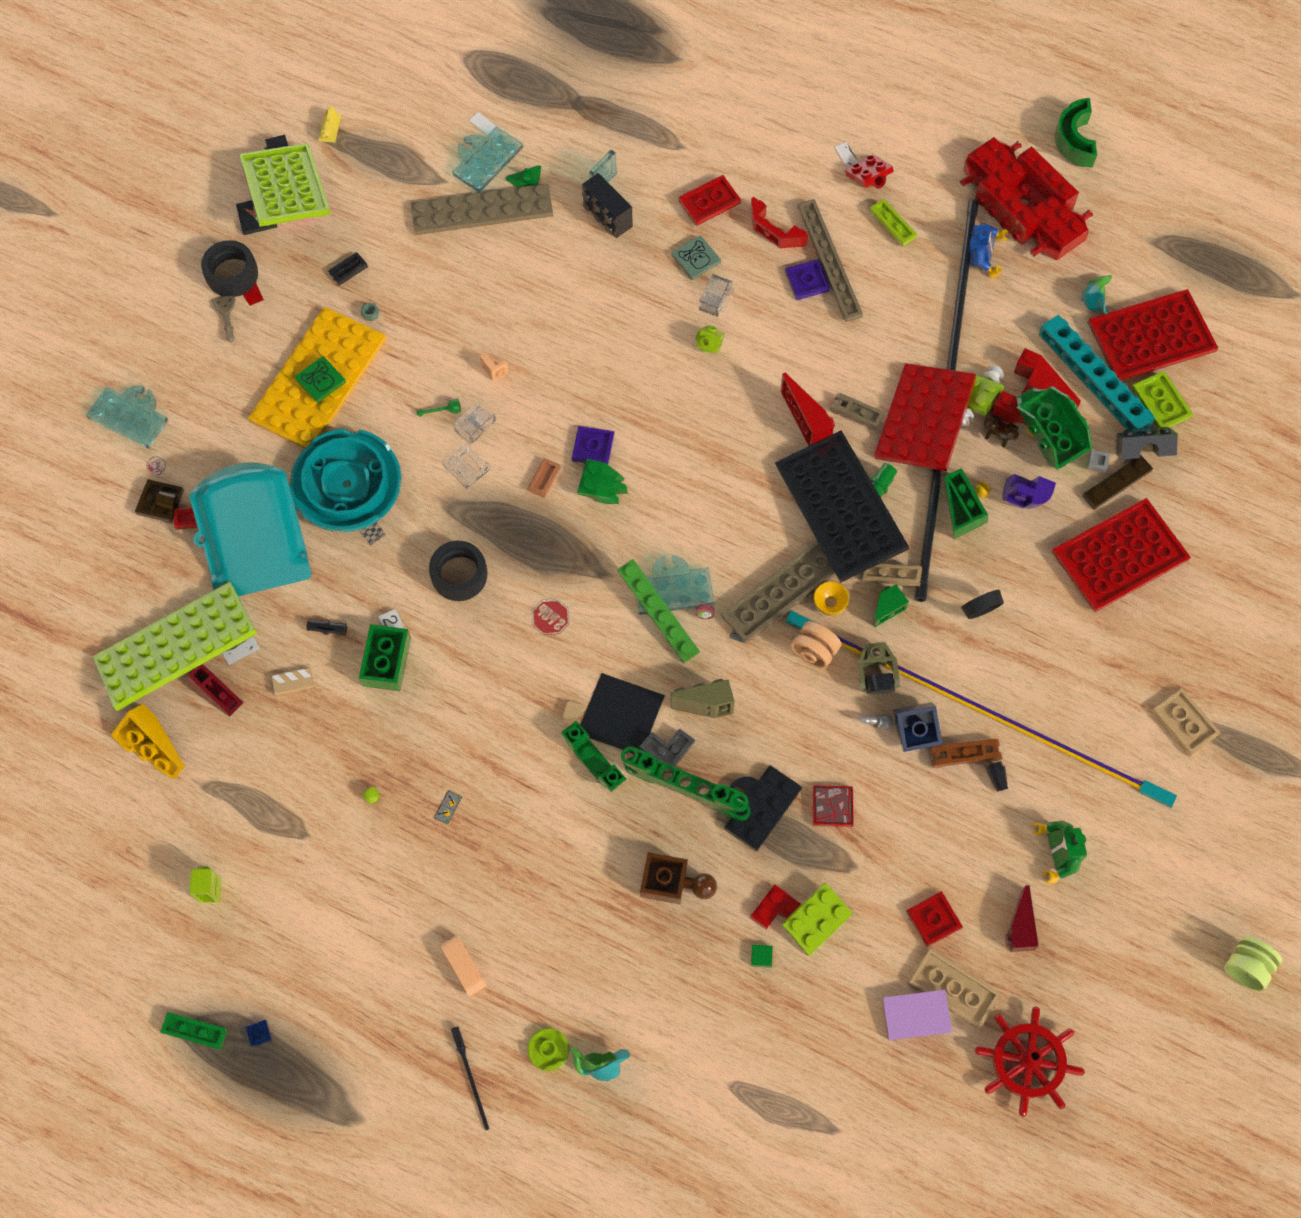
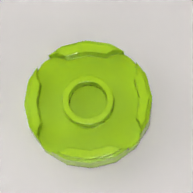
[527,1028,570,1072]

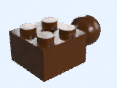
[640,852,717,904]

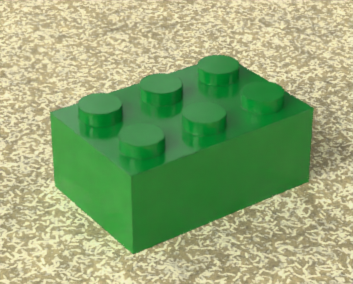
[359,624,411,691]

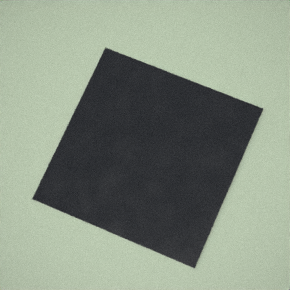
[580,673,665,754]

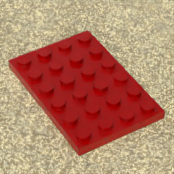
[1087,289,1218,381]
[874,363,977,471]
[1052,498,1191,612]

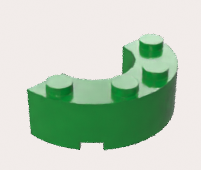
[1055,98,1097,168]

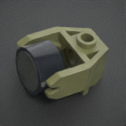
[858,642,900,694]

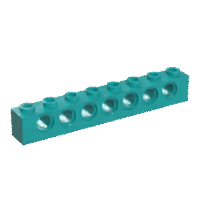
[1038,314,1155,432]

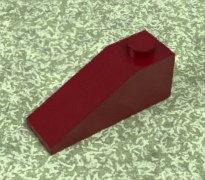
[182,664,244,717]
[1005,885,1039,952]

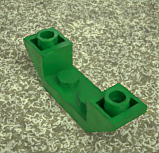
[561,721,627,792]

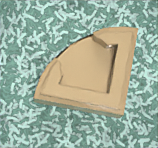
[562,701,587,721]

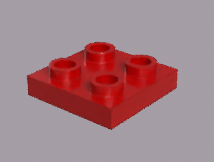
[845,154,894,189]

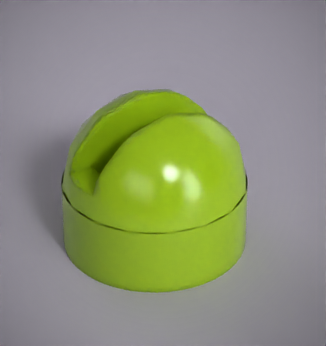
[362,786,380,804]

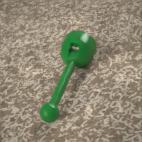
[417,398,461,417]

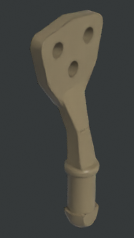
[213,296,236,343]

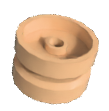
[791,621,841,669]

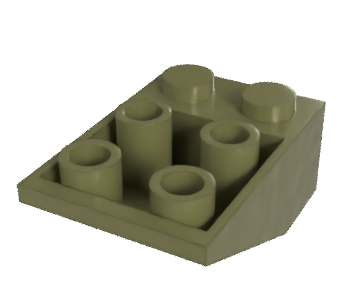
[671,679,735,718]

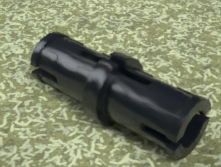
[306,619,347,636]

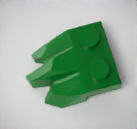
[577,459,628,504]

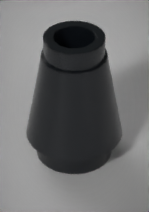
[986,761,1009,792]

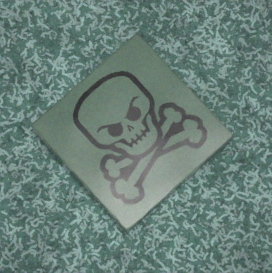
[672,235,721,280]

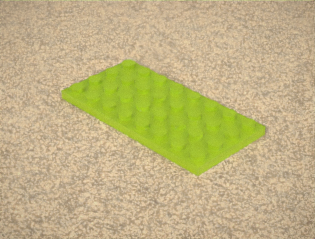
[93,582,258,711]

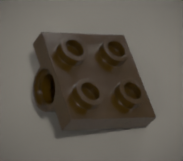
[135,479,184,523]

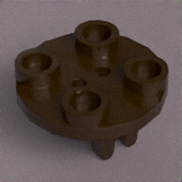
[984,416,1019,448]

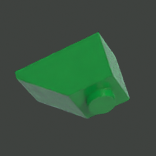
[873,584,909,627]

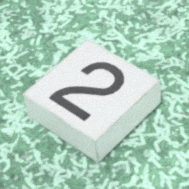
[378,609,404,628]

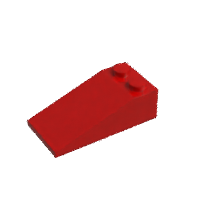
[780,372,835,446]

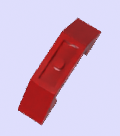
[750,196,808,249]

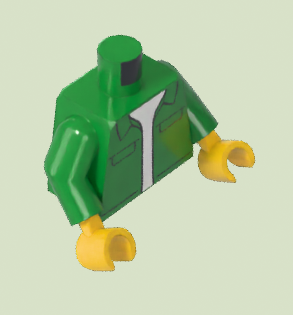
[1031,820,1087,884]

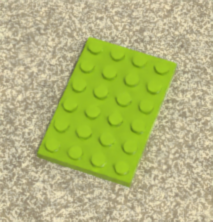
[239,143,330,227]

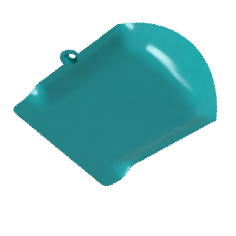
[189,462,311,596]

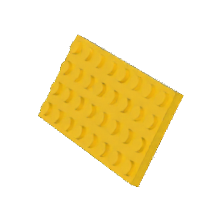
[247,306,386,449]

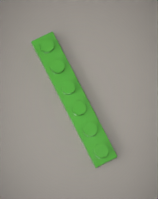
[617,559,700,663]

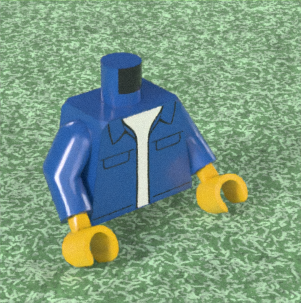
[970,223,1009,278]

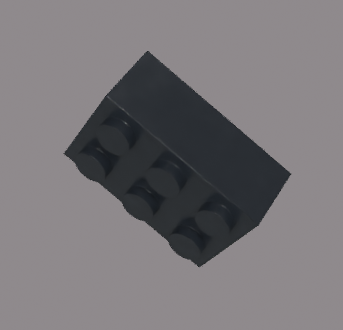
[582,173,633,238]

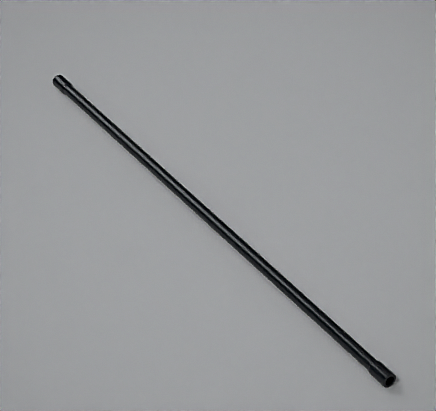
[915,199,979,602]

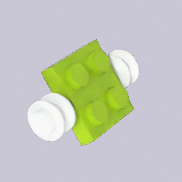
[961,366,1004,426]

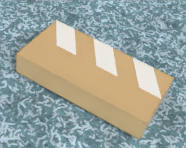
[272,668,314,696]

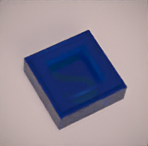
[246,1020,273,1048]

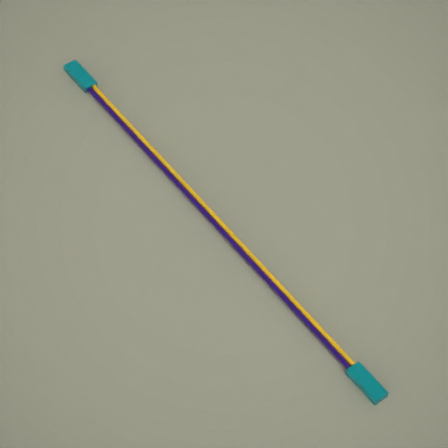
[785,610,1177,808]

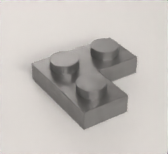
[640,728,695,767]

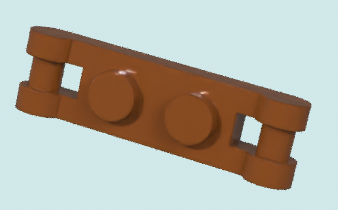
[929,739,1003,768]

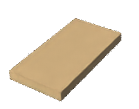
[907,948,1001,1030]

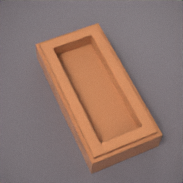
[527,458,561,498]

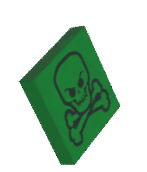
[294,356,346,404]

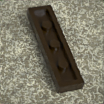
[1082,455,1153,510]

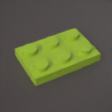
[1131,371,1194,430]
[781,883,853,956]

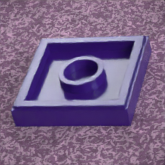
[785,259,830,301]
[572,426,615,465]

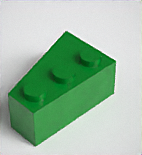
[945,468,988,539]

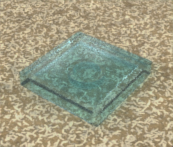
[589,150,617,182]

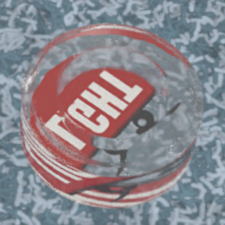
[146,456,166,475]

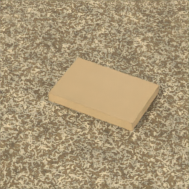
[1151,687,1221,757]

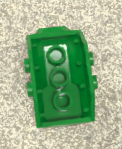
[1016,386,1092,470]

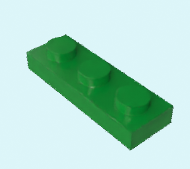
[160,1012,228,1050]

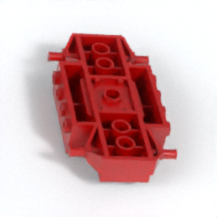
[960,137,1093,260]

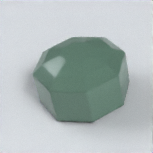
[361,303,379,321]

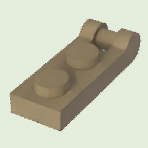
[829,393,884,430]

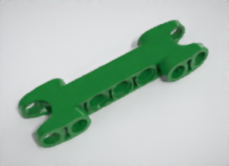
[621,747,751,821]

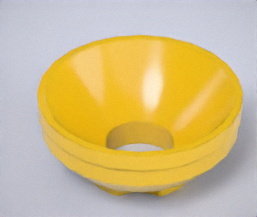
[814,582,849,616]

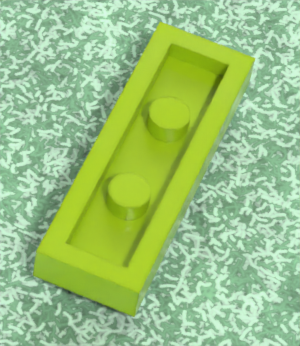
[870,199,917,247]

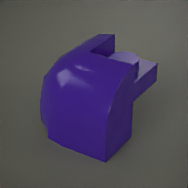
[1002,474,1056,509]

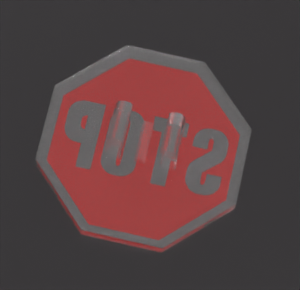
[531,598,570,636]

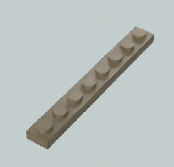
[798,199,863,322]

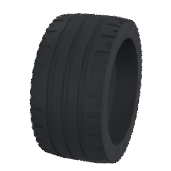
[201,240,258,297]
[429,540,488,601]

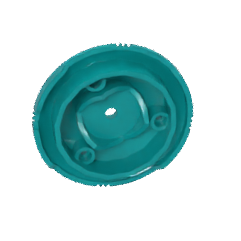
[290,429,402,532]

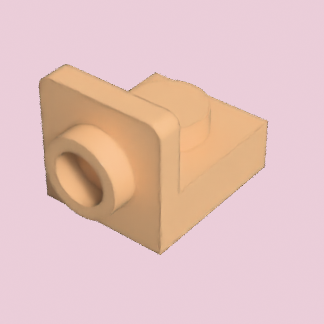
[480,353,508,381]

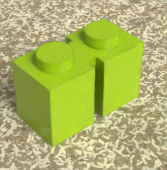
[190,866,221,903]

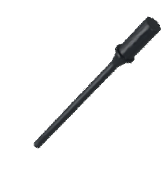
[451,1026,489,1130]

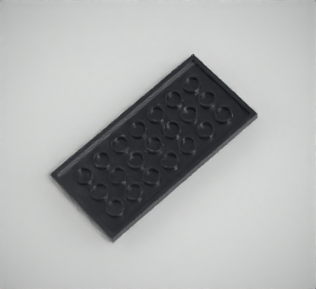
[775,430,909,583]

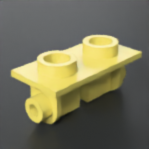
[318,106,342,143]

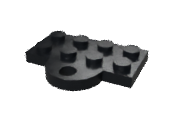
[724,765,803,852]

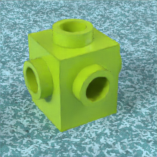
[695,325,725,353]

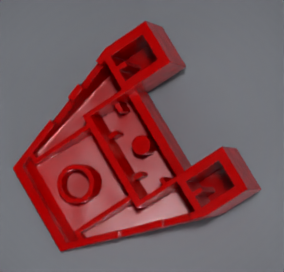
[991,348,1081,426]

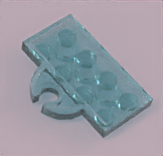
[452,126,523,193]
[86,385,168,449]
[636,555,715,615]

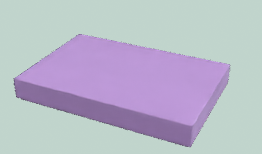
[883,990,952,1040]

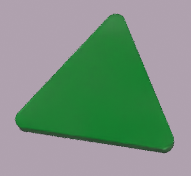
[506,165,541,188]

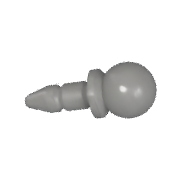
[858,714,894,730]

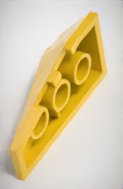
[111,703,185,780]

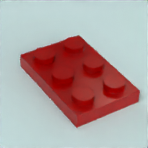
[678,175,741,226]

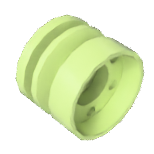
[1224,936,1282,992]

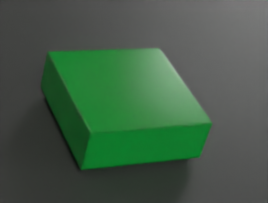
[751,945,773,968]

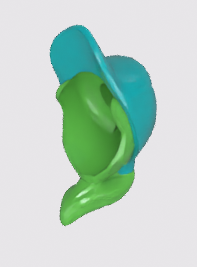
[1081,275,1112,314]
[570,1048,631,1082]

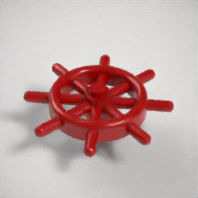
[975,1006,1085,1117]

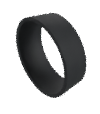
[961,589,1004,619]

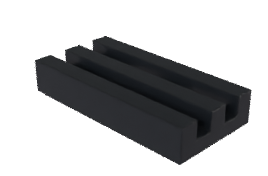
[328,252,368,286]

